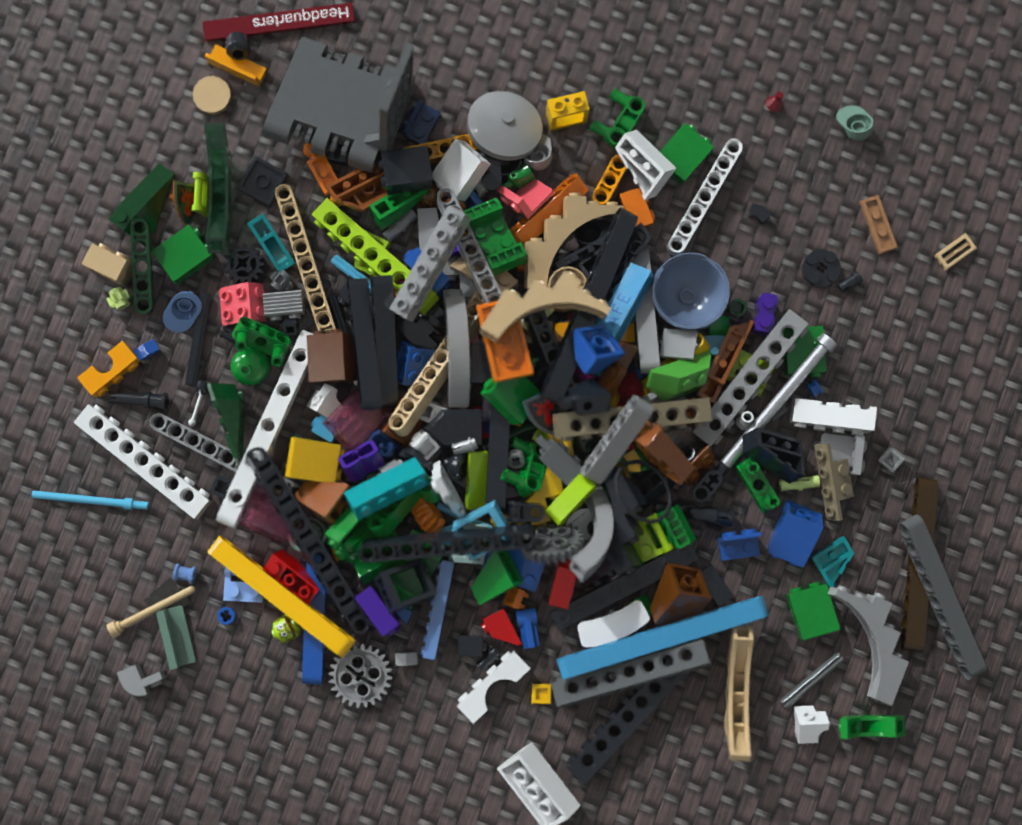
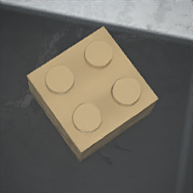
[82,243,133,287]

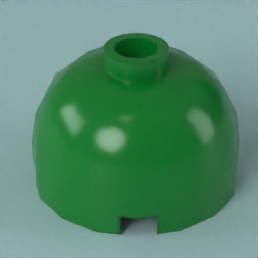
[230,346,270,385]

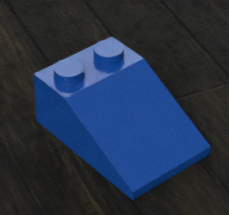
[482,549,546,592]

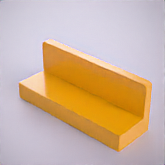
[205,44,267,87]

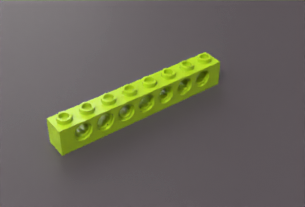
[311,198,439,316]

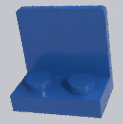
[397,341,443,385]
[717,529,762,561]

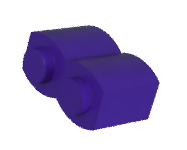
[751,293,778,336]
[338,440,385,482]

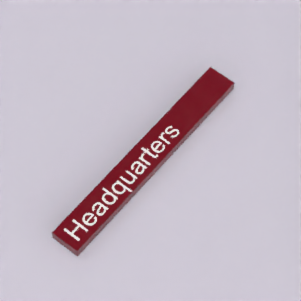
[202,3,355,42]

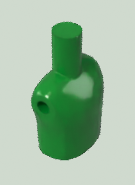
[501,164,535,189]

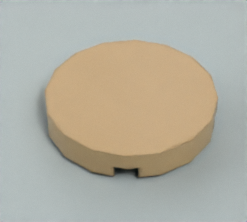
[193,76,231,115]

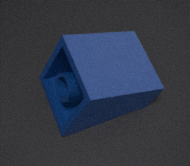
[767,499,823,568]

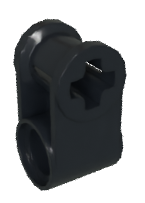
[507,501,545,522]

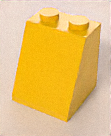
[285,437,345,483]

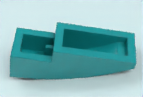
[247,213,295,273]

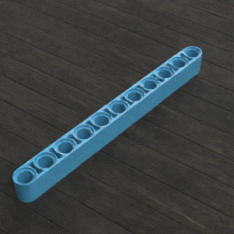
[557,596,769,679]

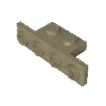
[814,444,854,521]

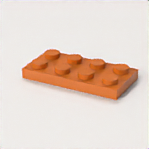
[476,301,533,383]

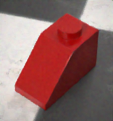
[481,608,522,645]

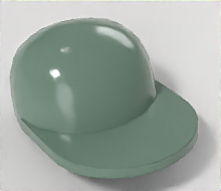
[836,105,874,141]

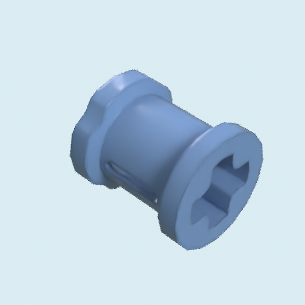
[172,563,197,584]

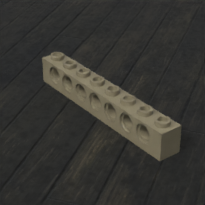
[552,397,712,441]

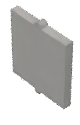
[659,328,698,360]

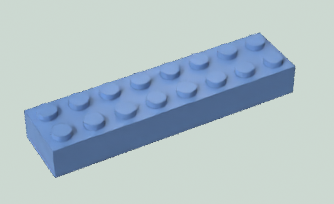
[421,560,455,660]

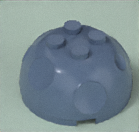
[652,253,730,330]

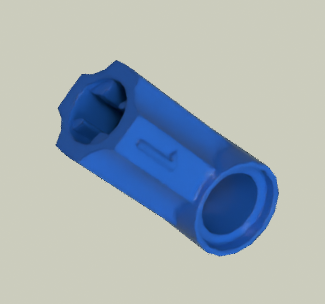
[516,608,540,649]

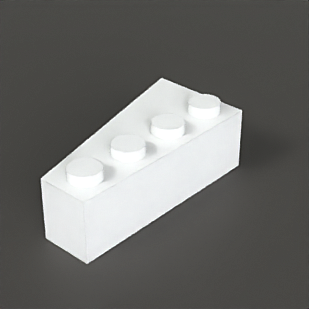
[789,398,877,436]

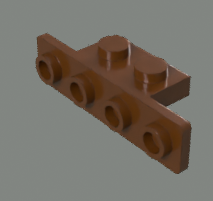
[598,341,638,400]

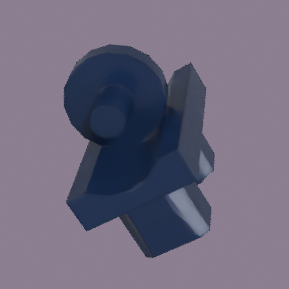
[366,428,402,462]

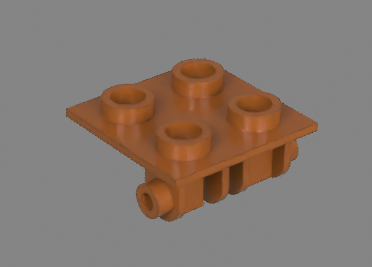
[685,445,716,486]

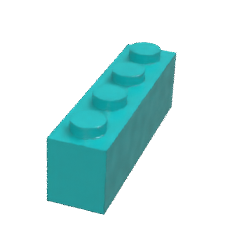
[344,457,429,520]

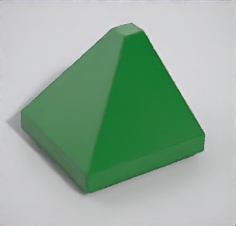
[709,315,730,336]

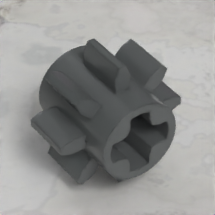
[270,270,294,292]

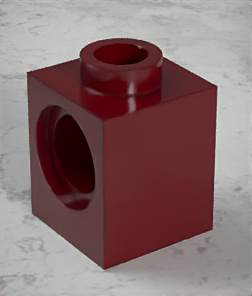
[617,371,643,405]

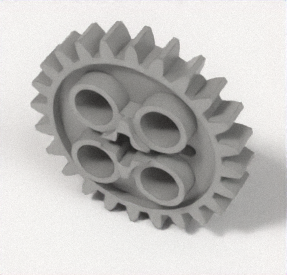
[329,643,393,708]

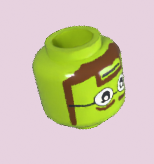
[272,615,302,643]

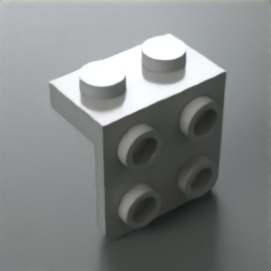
[820,433,867,476]

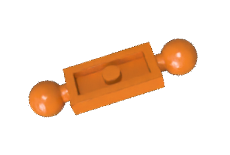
[303,142,342,206]

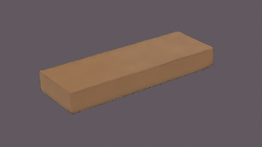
[859,195,898,255]

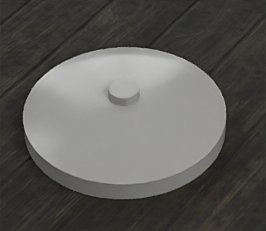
[466,91,543,160]

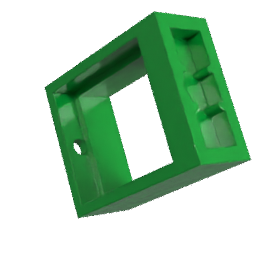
[325,507,375,563]

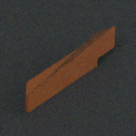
[696,320,754,407]

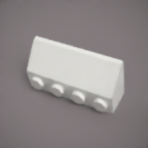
[497,742,581,825]

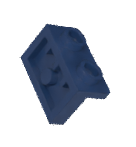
[401,99,441,144]

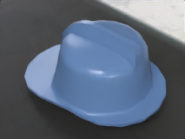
[163,291,202,332]

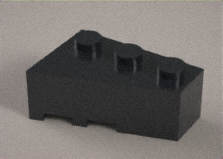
[742,427,805,484]

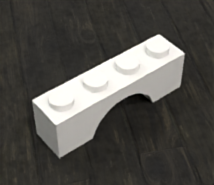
[457,651,530,724]

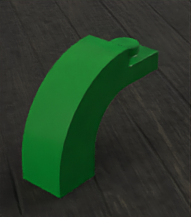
[839,715,905,739]

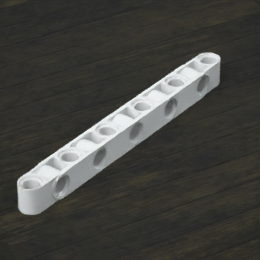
[216,330,314,529]

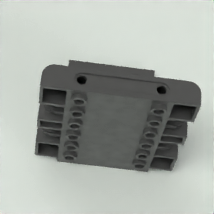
[263,36,414,173]

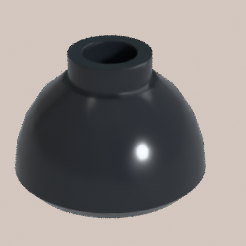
[444,453,467,480]

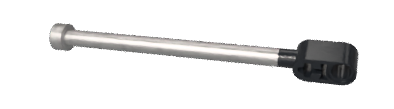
[692,333,838,503]

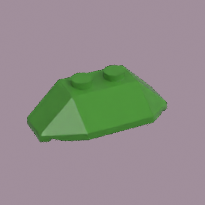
[646,350,711,402]

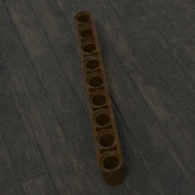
[901,478,938,652]

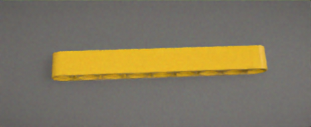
[207,535,356,658]

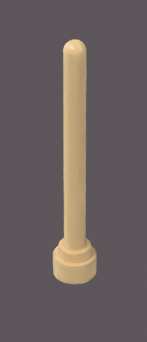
[107,586,195,638]

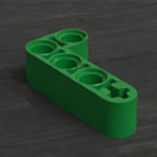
[368,475,441,538]

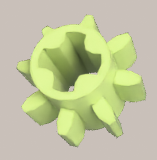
[106,286,132,310]

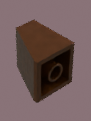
[306,329,357,383]
[650,563,712,625]

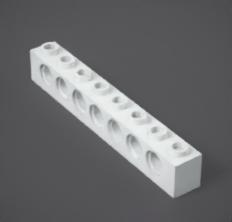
[74,404,212,519]

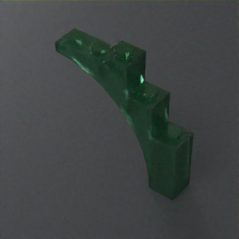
[204,123,233,253]

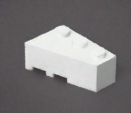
[615,130,676,200]

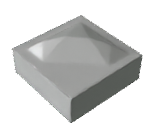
[878,445,906,473]

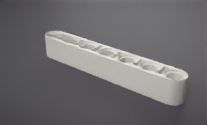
[667,139,742,256]

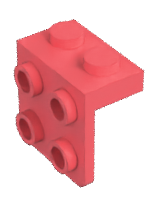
[497,179,554,219]
[219,282,267,326]

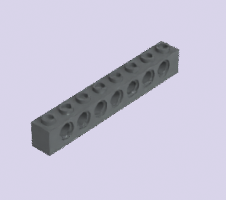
[551,638,712,709]

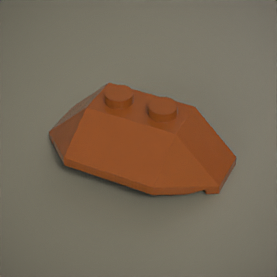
[325,158,387,212]

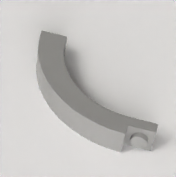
[442,289,470,407]
[569,481,614,582]

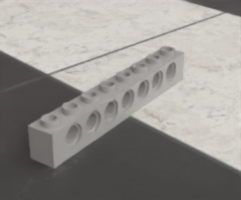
[692,309,809,446]

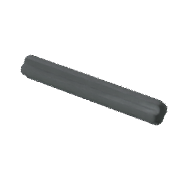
[780,652,844,709]

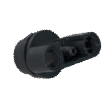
[395,301,447,349]

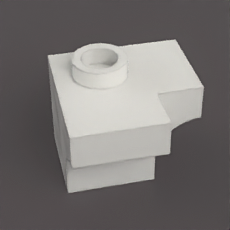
[307,383,344,422]
[794,706,829,744]

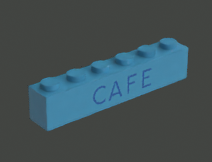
[577,263,654,378]

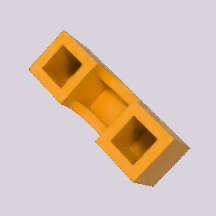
[77,341,140,397]

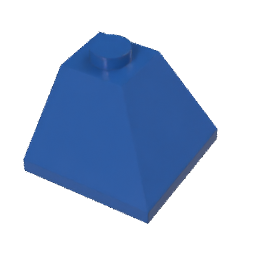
[574,324,625,374]

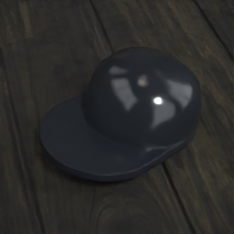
[574,219,611,248]

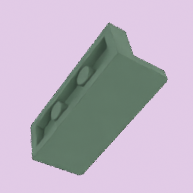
[156,605,196,670]

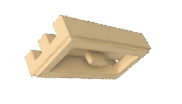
[934,233,977,271]

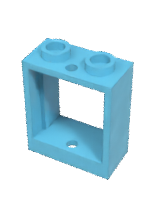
[452,500,512,561]

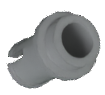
[452,437,478,456]

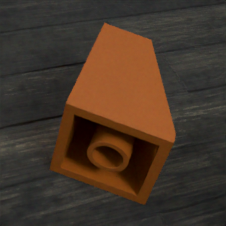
[294,481,352,526]

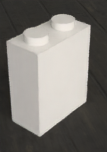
[432,139,490,201]

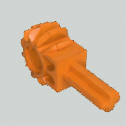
[411,498,445,533]

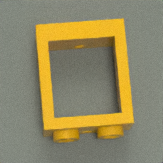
[546,91,589,131]

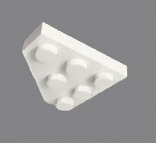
[431,460,467,518]

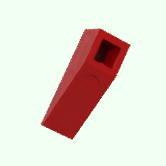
[263,549,319,605]

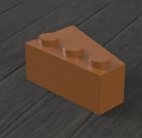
[634,420,695,485]

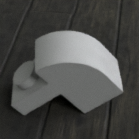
[117,664,167,696]

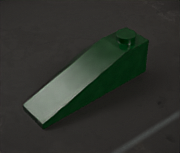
[108,163,175,246]
[207,383,245,466]

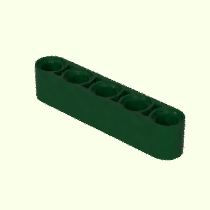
[130,219,154,314]

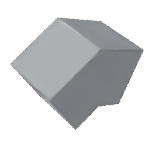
[395,652,418,666]

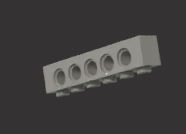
[389,205,471,322]

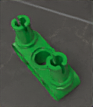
[589,88,645,150]
[232,317,291,367]
[501,436,546,498]
[734,457,780,514]

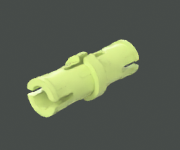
[779,475,820,491]

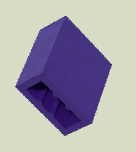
[355,585,401,637]

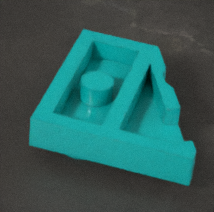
[810,536,854,588]

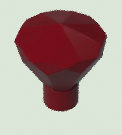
[766,91,784,112]

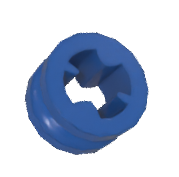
[805,379,823,399]
[217,607,236,625]

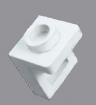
[409,430,440,461]

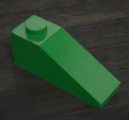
[369,190,429,231]

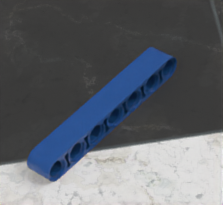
[302,549,328,685]

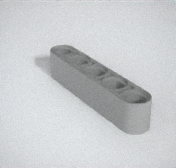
[581,396,653,484]

